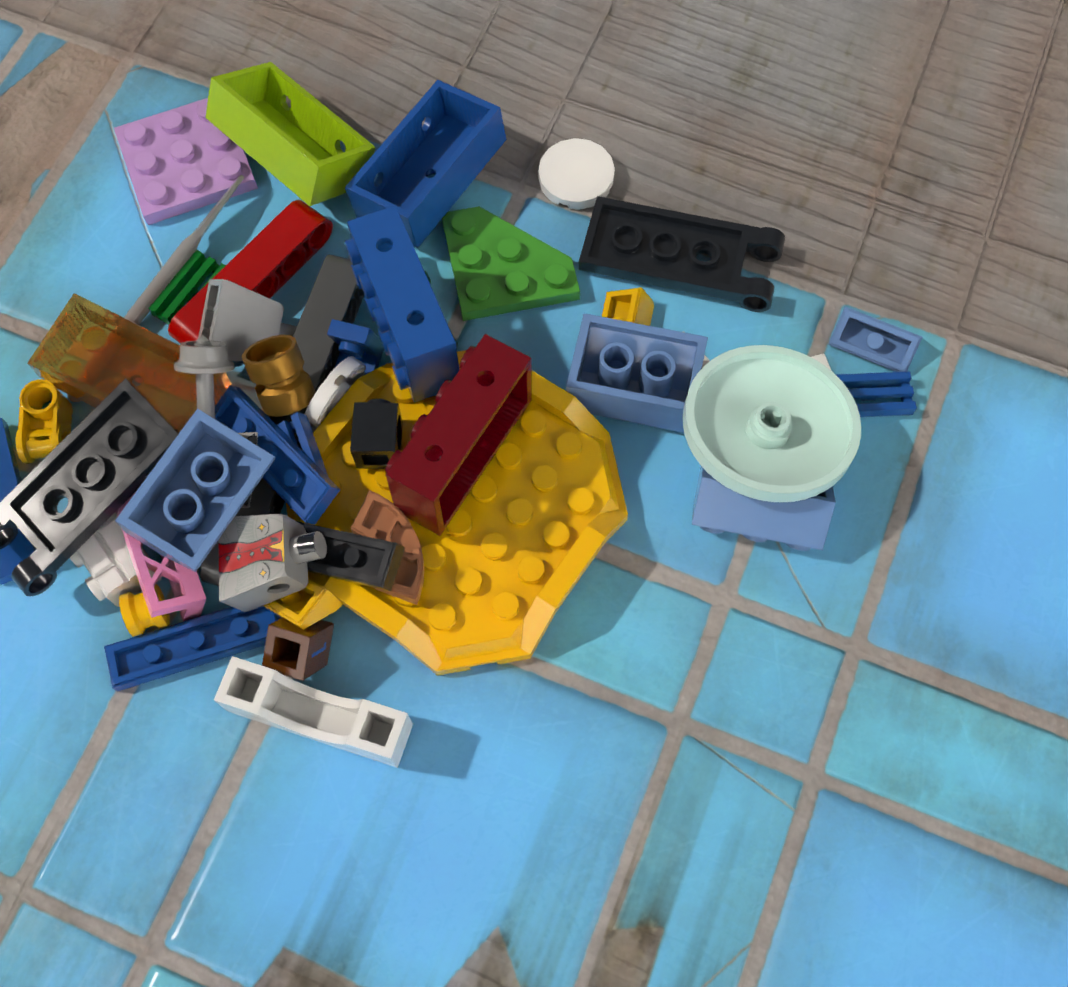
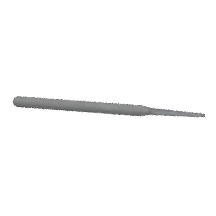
[67,175,244,402]

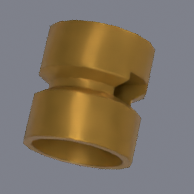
[242,335,316,416]

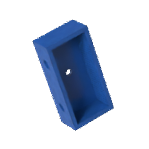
[345,80,507,248]
[344,205,460,403]

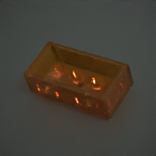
[27,293,232,432]

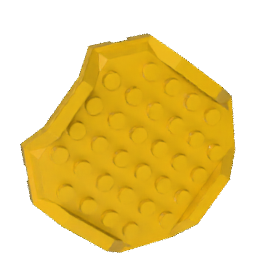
[286,350,628,676]

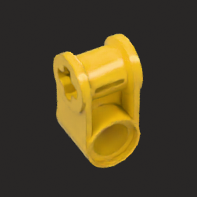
[15,379,73,464]

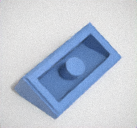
[828,307,923,372]

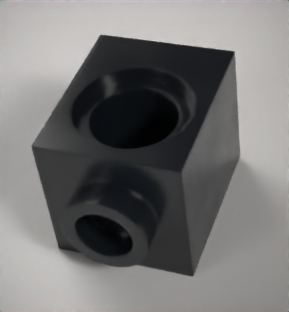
[350,399,403,469]

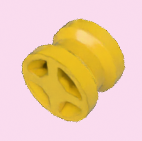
[119,584,170,637]

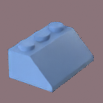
[566,313,708,433]
[115,408,275,572]
[692,466,836,551]

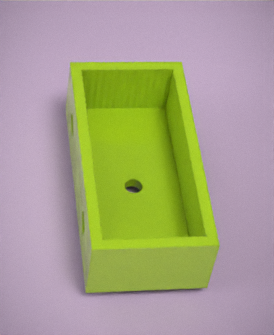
[205,62,376,206]

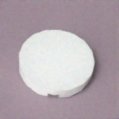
[538,138,615,210]
[305,356,366,432]

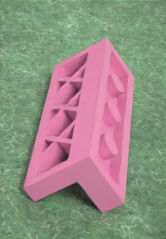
[116,492,206,621]

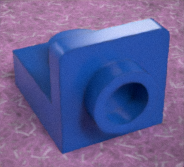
[327,319,384,375]

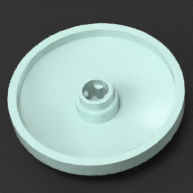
[683,345,861,502]

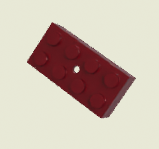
[385,334,532,536]

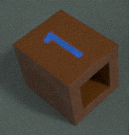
[262,618,334,681]

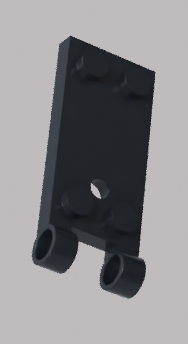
[579,196,785,312]
[0,378,180,597]

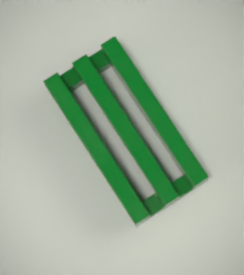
[148,249,226,325]

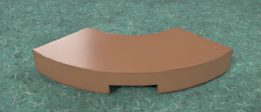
[351,490,424,605]

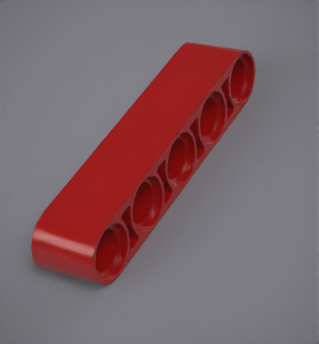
[168,200,333,343]

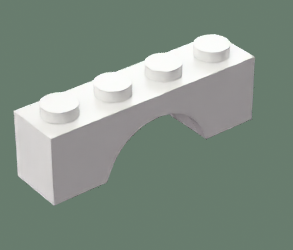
[214,656,413,768]

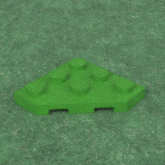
[442,206,580,321]

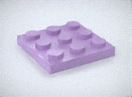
[114,98,258,225]

